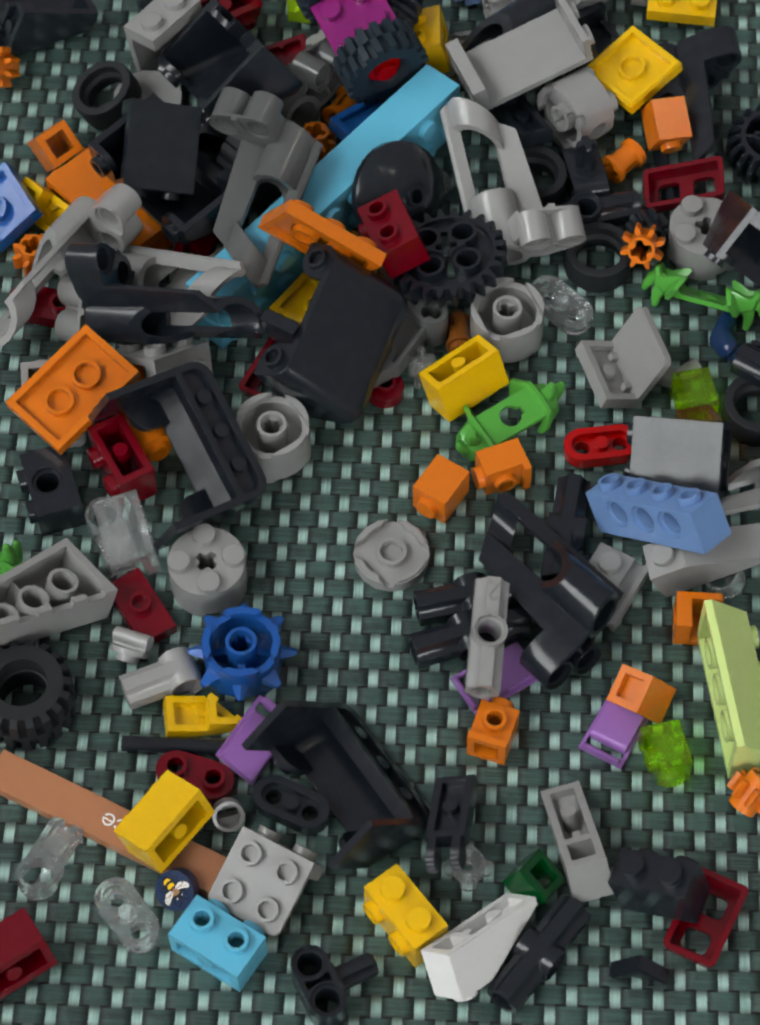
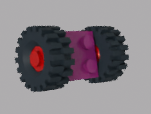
[295,0,428,105]

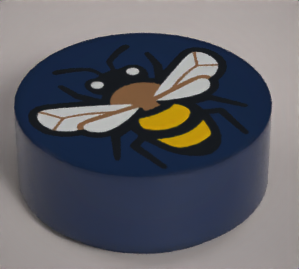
[156,867,199,911]

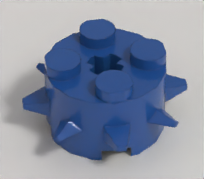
[188,603,297,701]

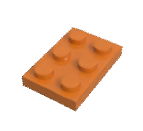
[258,199,387,271]
[5,324,141,455]

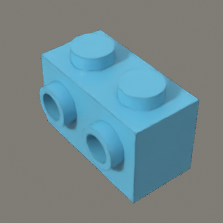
[168,895,268,992]

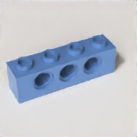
[585,473,732,554]

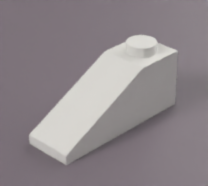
[420,893,538,1002]

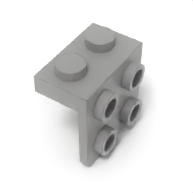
[123,0,202,72]
[575,307,671,408]
[115,337,213,378]
[208,824,325,936]

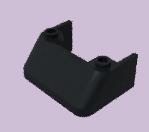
[703,190,760,287]
[88,362,267,551]
[241,700,430,870]

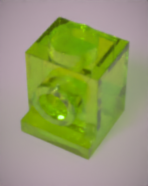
[669,367,720,421]
[638,719,693,788]

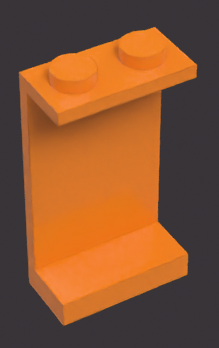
[45,147,173,250]

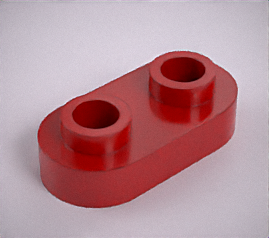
[563,424,632,468]

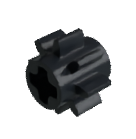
[625,207,669,251]

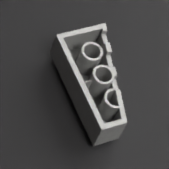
[0,538,118,650]

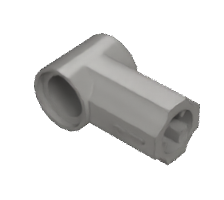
[119,647,203,710]

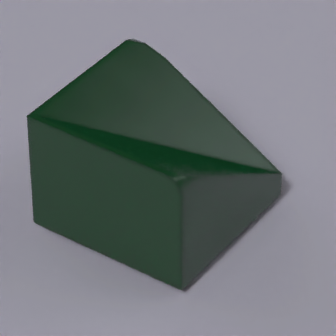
[502,848,566,909]

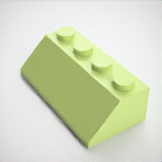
[696,599,760,779]

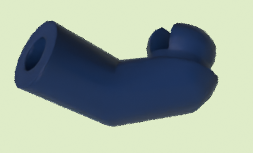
[709,312,741,363]

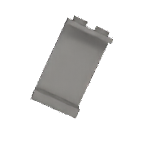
[445,0,595,110]

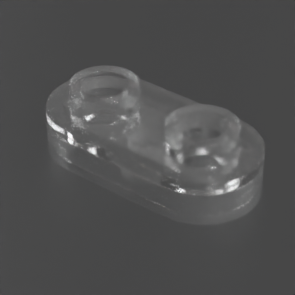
[532,275,593,335]
[94,877,161,954]

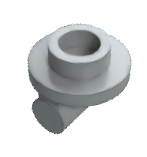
[110,626,154,664]

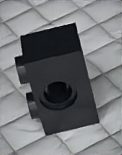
[16,446,86,536]

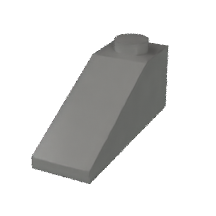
[642,523,760,598]
[540,781,614,903]

